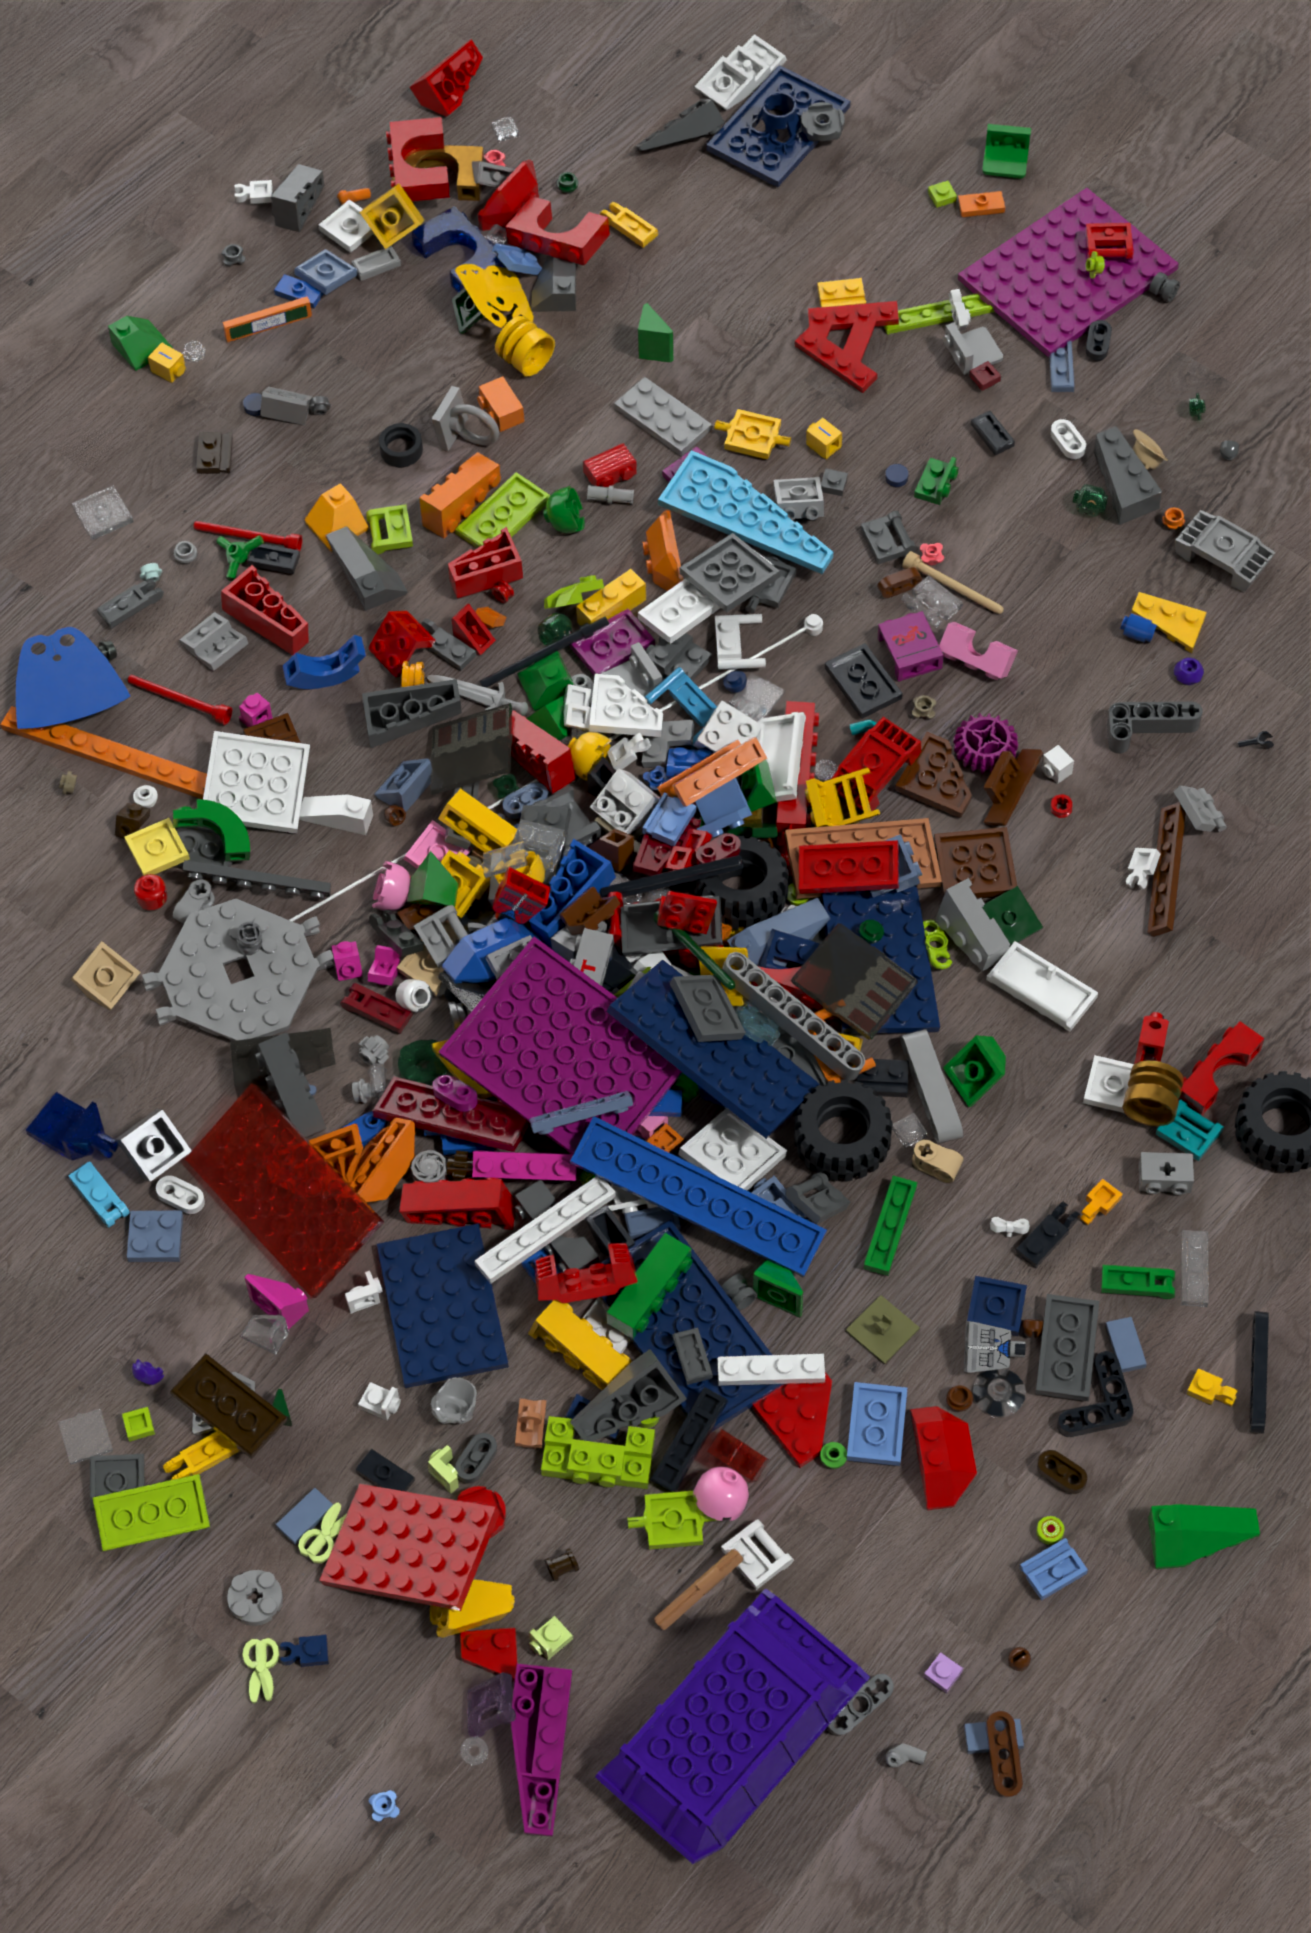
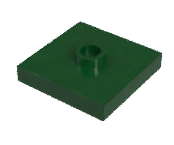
[982,886,1044,948]

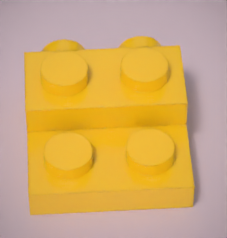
[441,850,491,918]

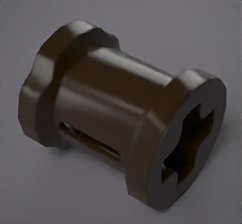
[545,1548,580,1582]

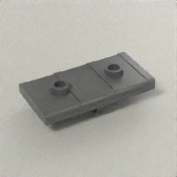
[621,895,723,956]

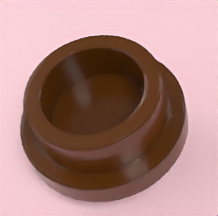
[946,1385,973,1412]

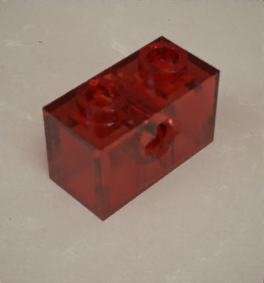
[707,1429,770,1482]

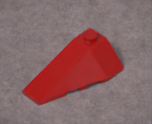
[409,39,483,117]

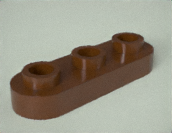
[986,1711,1023,1797]

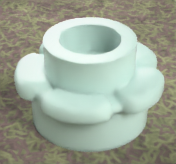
[140,563,162,582]

